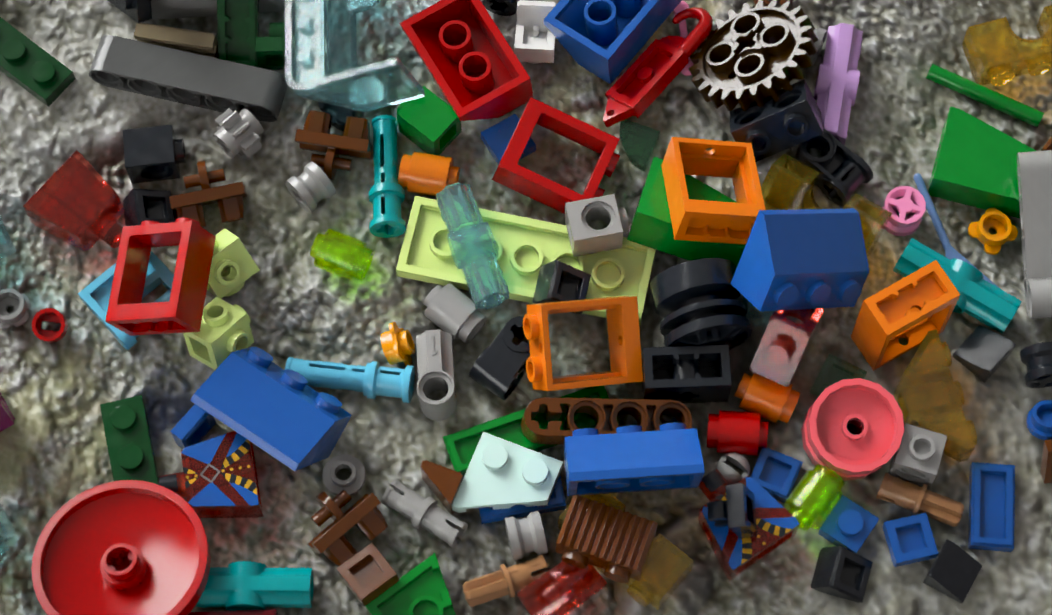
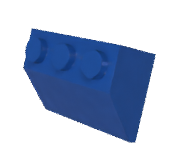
[544,0,682,85]
[730,208,870,312]
[190,347,352,471]
[564,423,705,496]

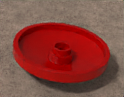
[31,480,211,615]

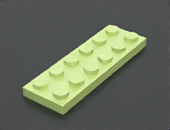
[396,196,656,325]

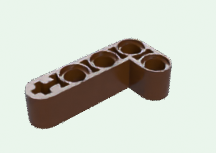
[521,397,692,445]

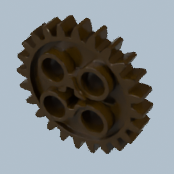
[689,0,818,111]

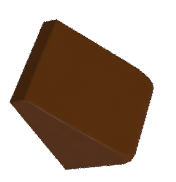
[420,460,463,515]

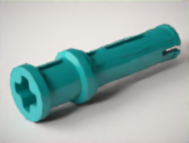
[368,115,406,238]

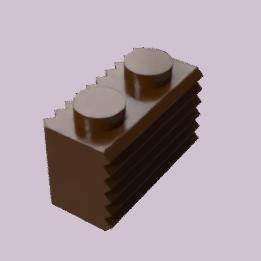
[556,495,658,583]

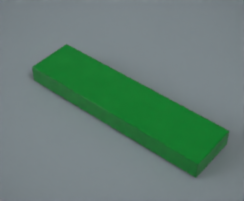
[443,386,618,477]

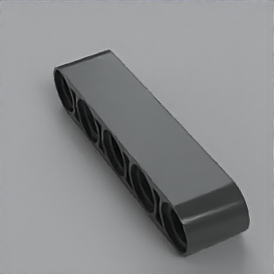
[89,35,289,122]

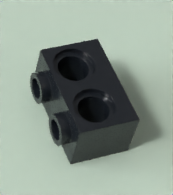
[730,79,824,162]

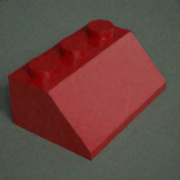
[400,0,533,121]

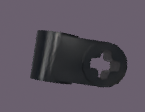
[794,129,873,207]
[469,316,530,400]

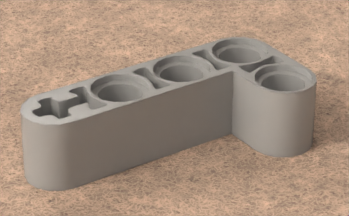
[1017,150,1052,319]

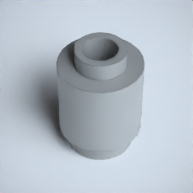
[423,283,487,344]

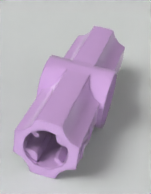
[814,23,863,145]

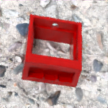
[492,97,620,214]
[105,217,216,336]

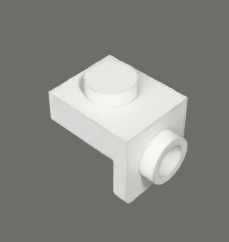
[514,0,557,64]

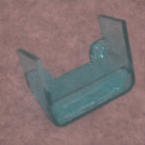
[285,0,425,112]

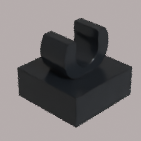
[707,483,757,539]

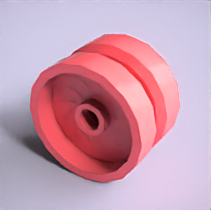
[801,378,904,481]

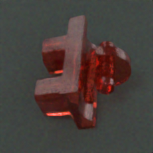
[517,561,607,615]

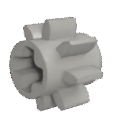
[213,108,264,159]

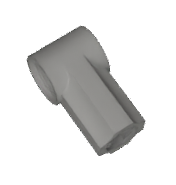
[416,329,457,421]

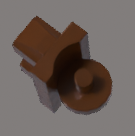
[295,110,373,180]
[169,160,247,228]
[307,489,388,567]

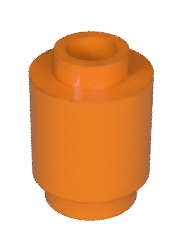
[398,151,460,198]
[734,368,801,424]

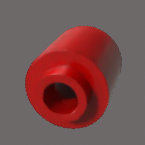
[706,410,768,456]

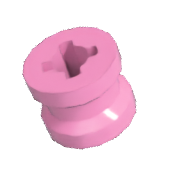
[880,186,926,237]

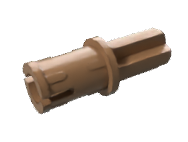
[876,472,964,527]
[463,555,551,607]

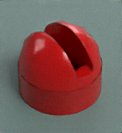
[32,308,68,343]

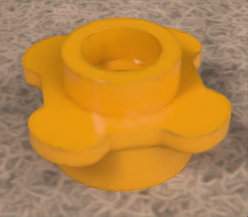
[968,208,1018,255]
[381,322,415,366]

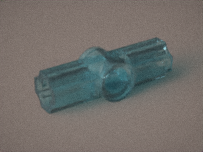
[436,182,509,310]

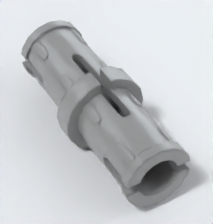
[381,480,468,548]

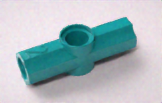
[893,238,1022,334]
[195,561,314,611]

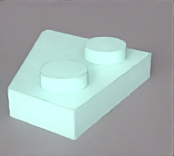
[452,432,563,513]

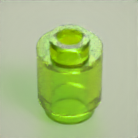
[310,228,375,281]
[784,464,845,531]

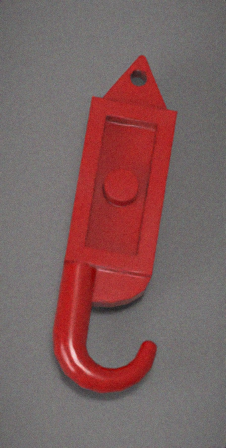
[603,7,713,127]

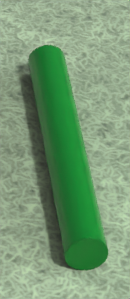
[926,64,1044,127]

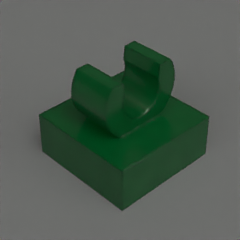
[255,22,300,70]

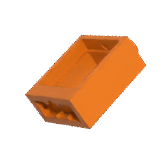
[661,137,766,245]
[851,260,961,371]
[523,296,643,391]

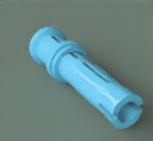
[285,357,415,403]

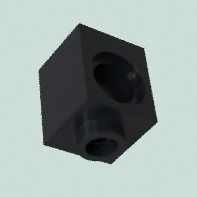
[123,124,186,184]

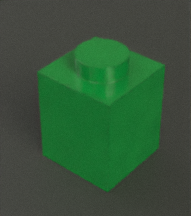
[397,86,462,155]

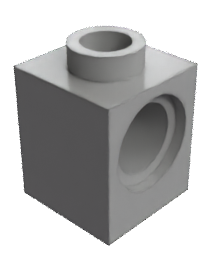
[565,194,629,257]
[889,423,947,490]

